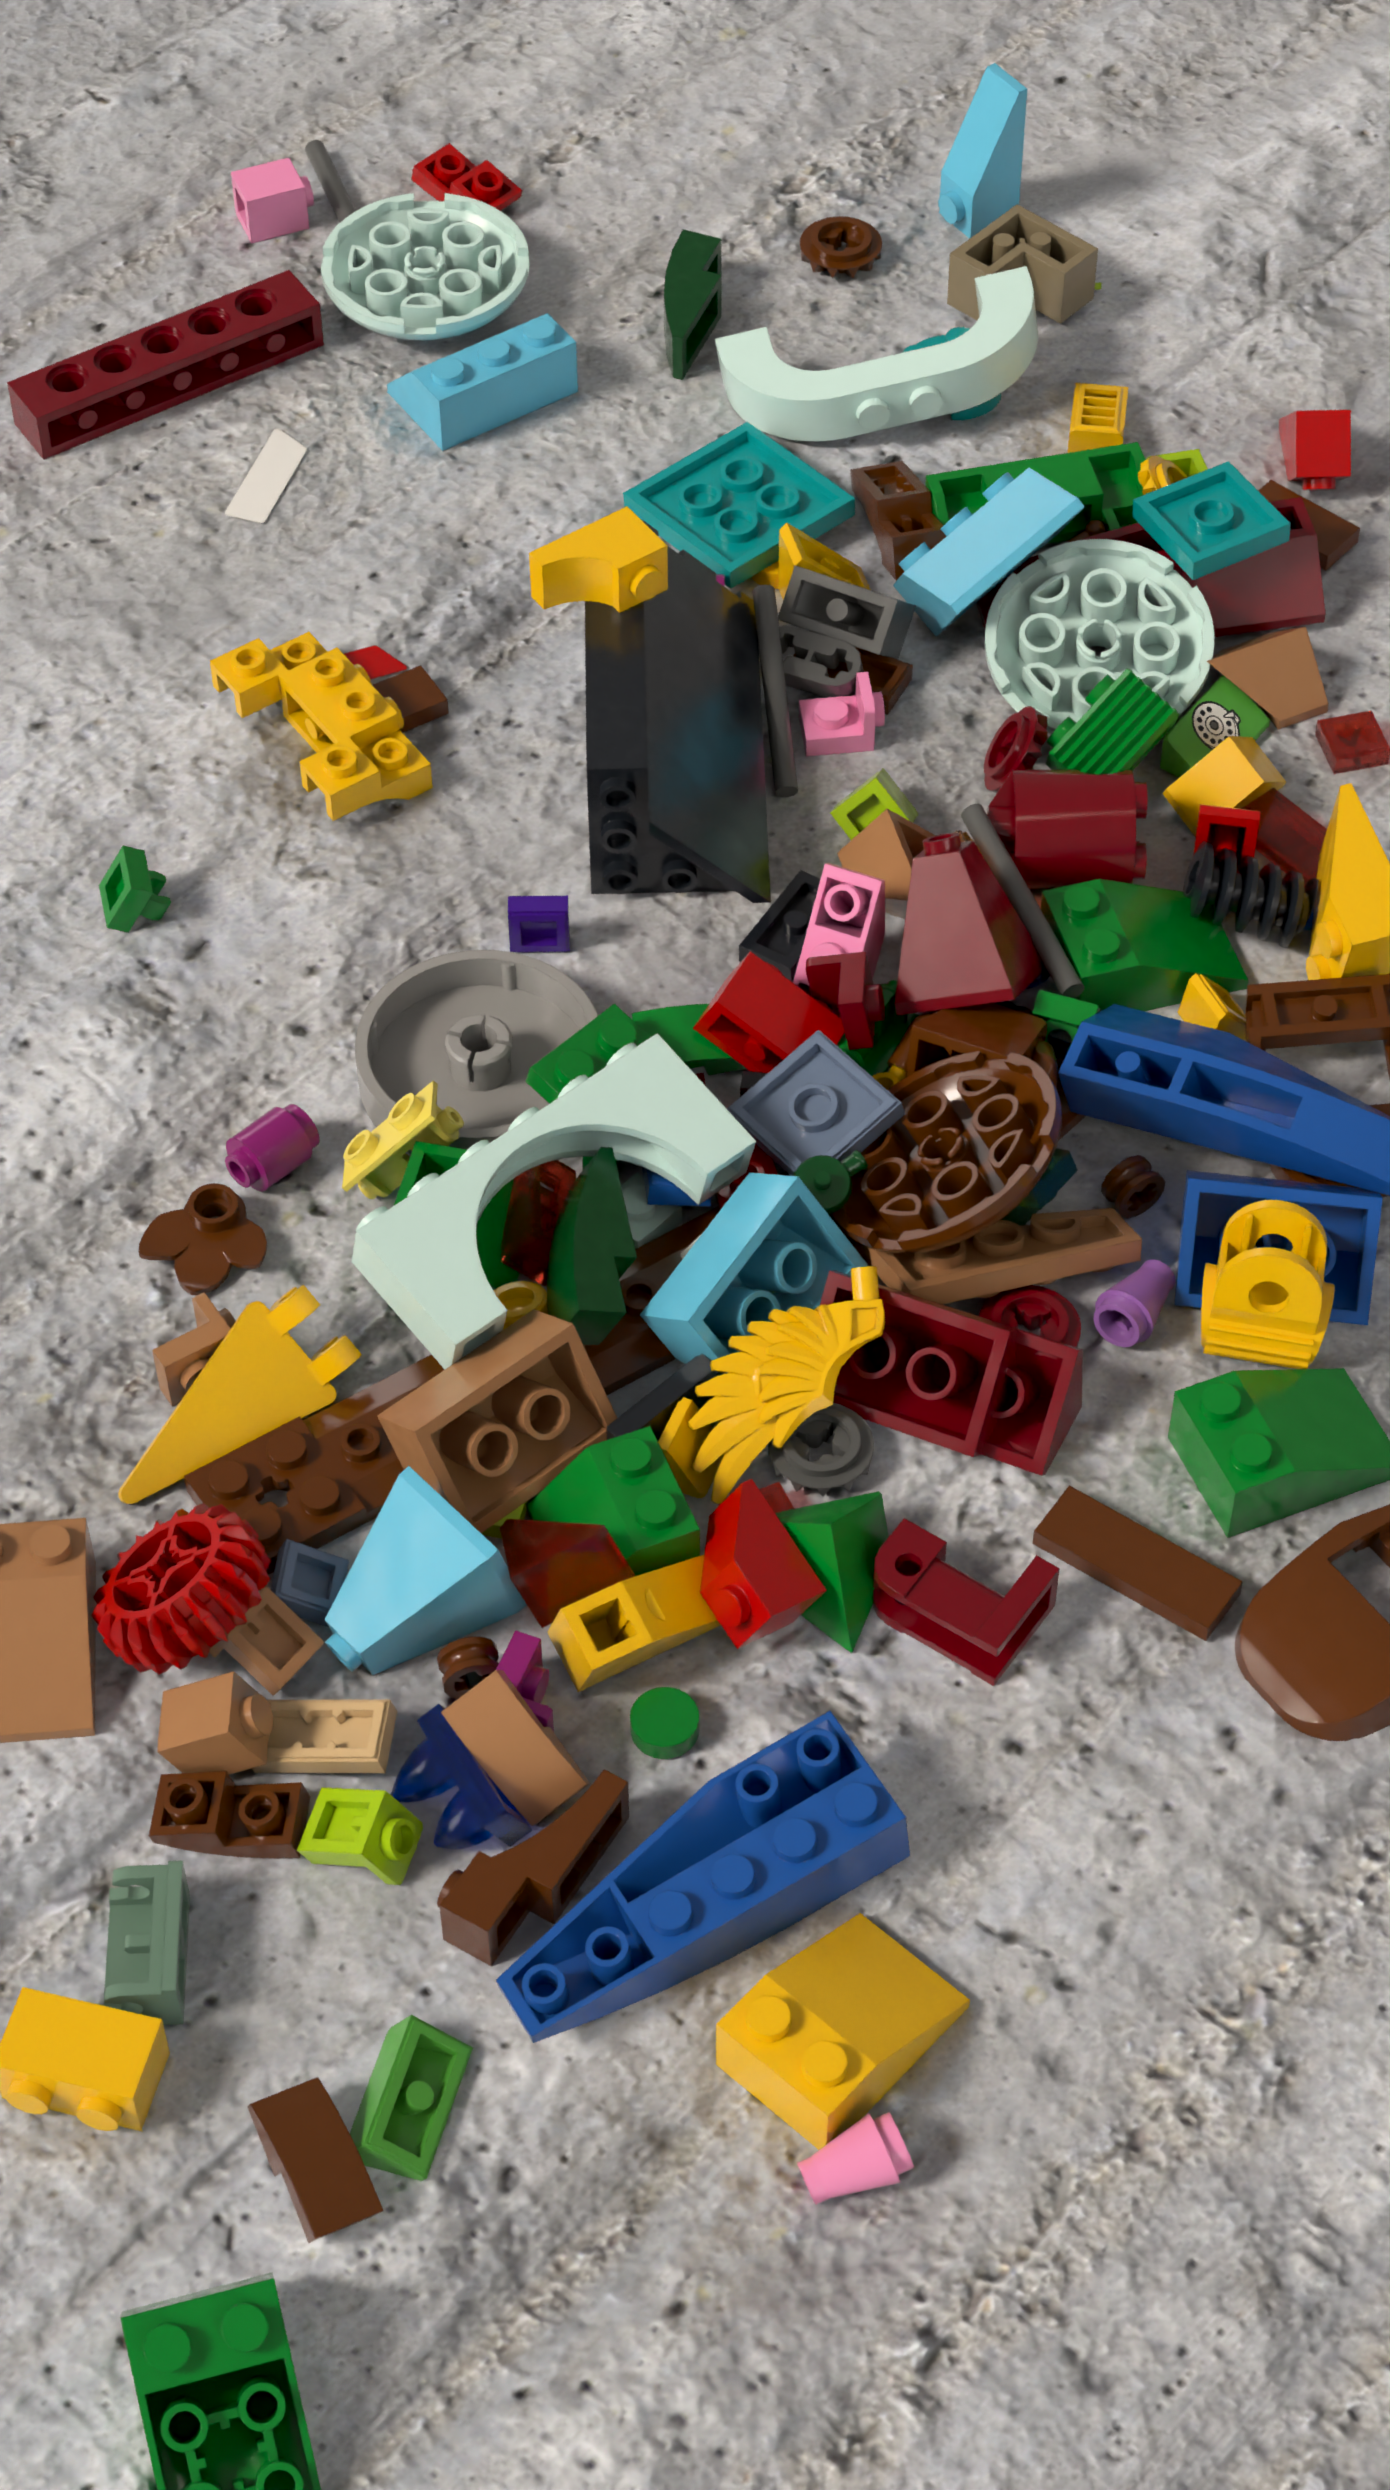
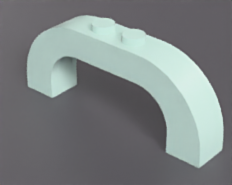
[715,266,1038,441]

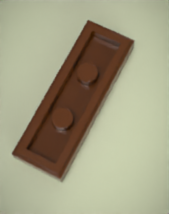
[1033,1485,1243,1641]

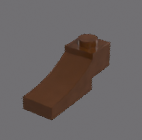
[850,461,947,580]
[437,1769,629,1966]

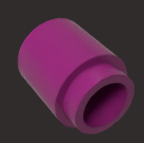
[225,1104,320,1192]

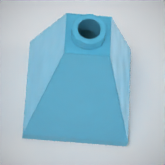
[325,1466,528,1675]

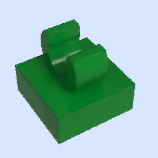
[99,845,171,933]
[1032,989,1102,1050]

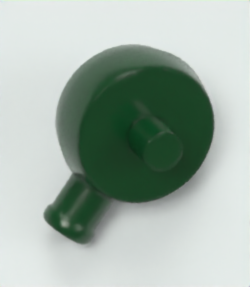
[793,1150,868,1215]

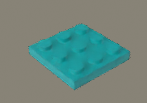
[623,422,855,589]

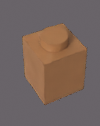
[157,1671,274,1775]

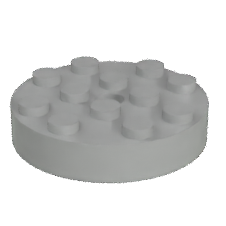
[355,950,598,1154]

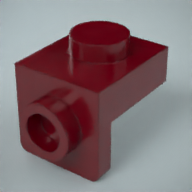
[805,952,885,1050]

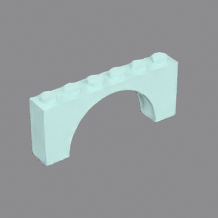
[351,1033,756,1369]

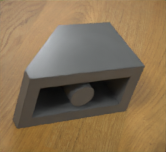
[778,565,916,659]

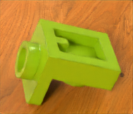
[297,1787,423,1885]

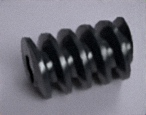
[1183,841,1319,948]

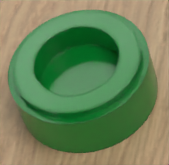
[630,1687,699,1759]

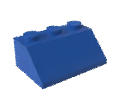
[1174,1170,1383,1325]

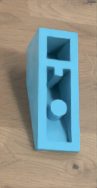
[938,63,1027,239]

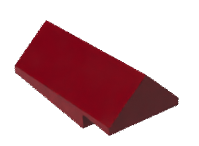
[820,1270,1083,1476]

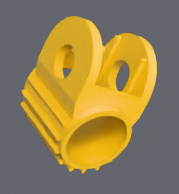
[1201,1200,1335,1369]

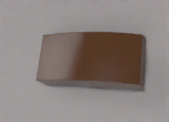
[149,1771,311,1859]
[247,2077,384,2243]

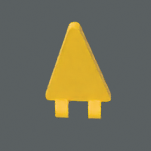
[118,1285,362,1504]

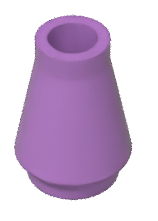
[1093,1259,1176,1347]

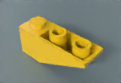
[547,1555,721,1692]

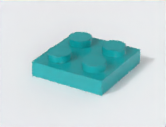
[1133,461,1291,580]

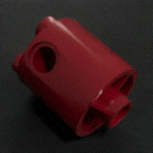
[987,770,1148,889]

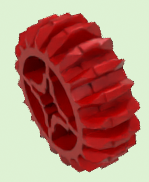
[91,1503,271,1675]

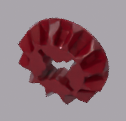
[984,706,1048,793]
[979,1285,1081,1347]

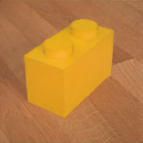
[0,1987,170,2131]

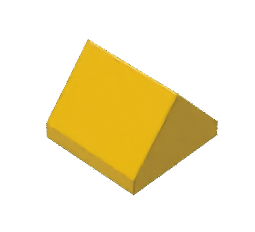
[1177,973,1246,1040]

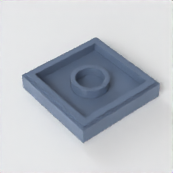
[727,1030,905,1176]

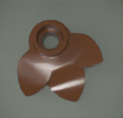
[139,1183,267,1295]

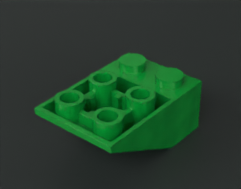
[120,2273,321,2490]

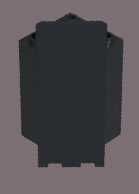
[585,520,771,903]

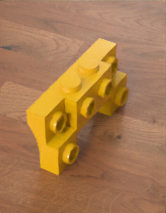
[210,632,433,821]

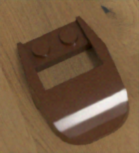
[1245,974,1390,1197]
[1235,1504,1390,1741]

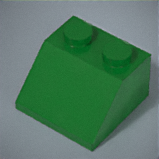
[527,1426,700,1605]

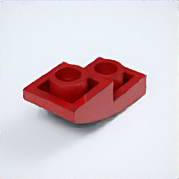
[411,143,522,211]

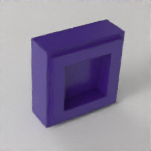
[508,895,570,952]

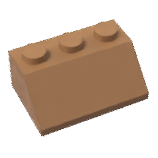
[377,1309,617,1533]

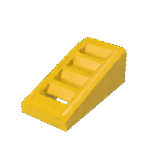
[1068,382,1128,453]

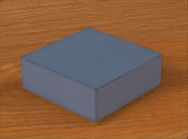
[270,1539,349,1627]

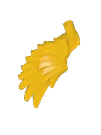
[687,1266,885,1504]

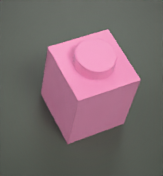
[231,157,314,244]

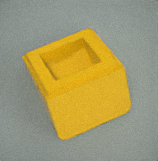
[658,1397,722,1498]

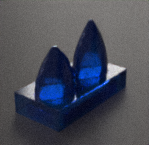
[391,1704,532,1849]

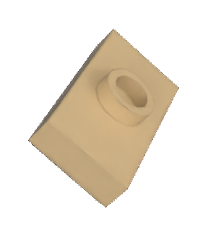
[252,1699,397,1773]

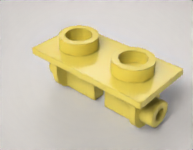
[342,1080,464,1199]

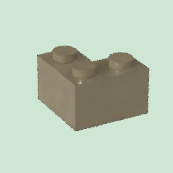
[947,204,1098,324]

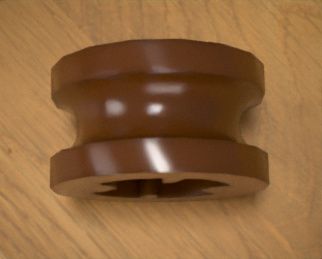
[1101,1155,1166,1218]
[437,1636,499,1699]

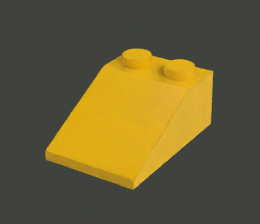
[1306,783,1390,980]
[716,1913,970,2150]

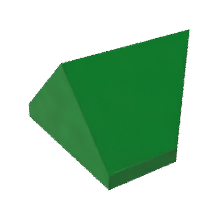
[775,1491,889,1654]

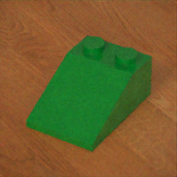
[1041,879,1249,1011]
[1168,1368,1390,1538]

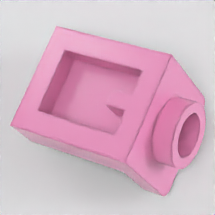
[798,672,885,757]

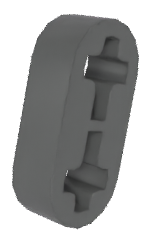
[759,625,864,697]

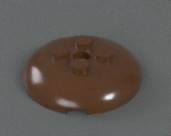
[832,1051,1062,1253]

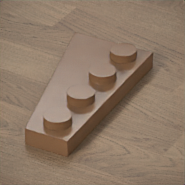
[855,1208,1142,1305]

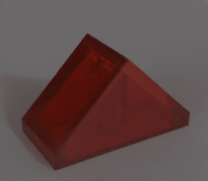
[500,1519,635,1628]

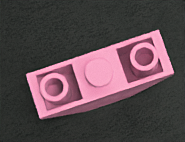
[793,863,885,1018]

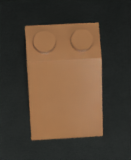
[0,1518,96,1743]

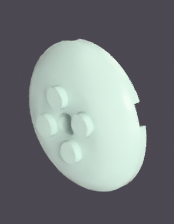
[321,193,530,340]
[985,539,1214,734]

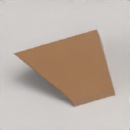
[1207,627,1329,730]

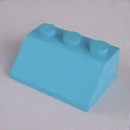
[387,313,578,451]
[893,468,1085,637]
[640,1172,868,1376]

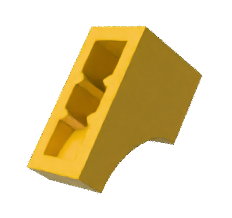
[529,506,668,613]

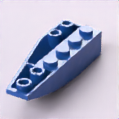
[1058,1004,1390,1196]
[496,1711,910,2043]

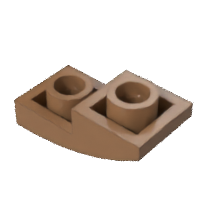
[441,1670,590,1826]

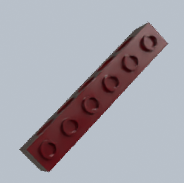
[7,270,324,460]

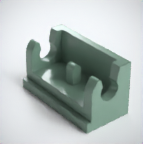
[102,1860,190,2025]

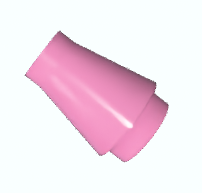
[797,2112,914,2205]

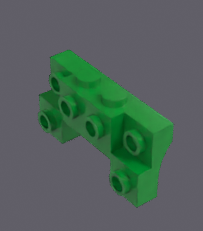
[925,442,1146,544]

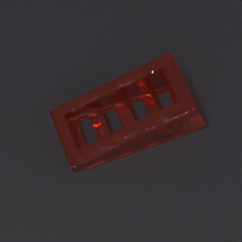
[501,1160,576,1286]

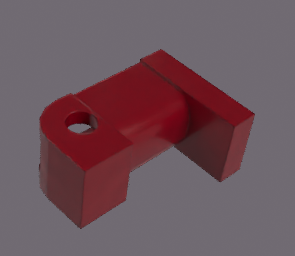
[873,1518,1060,1686]

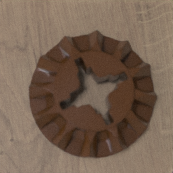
[800,216,882,278]

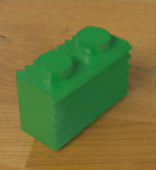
[1045,669,1179,775]

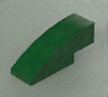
[664,229,722,380]
[547,1147,637,1345]

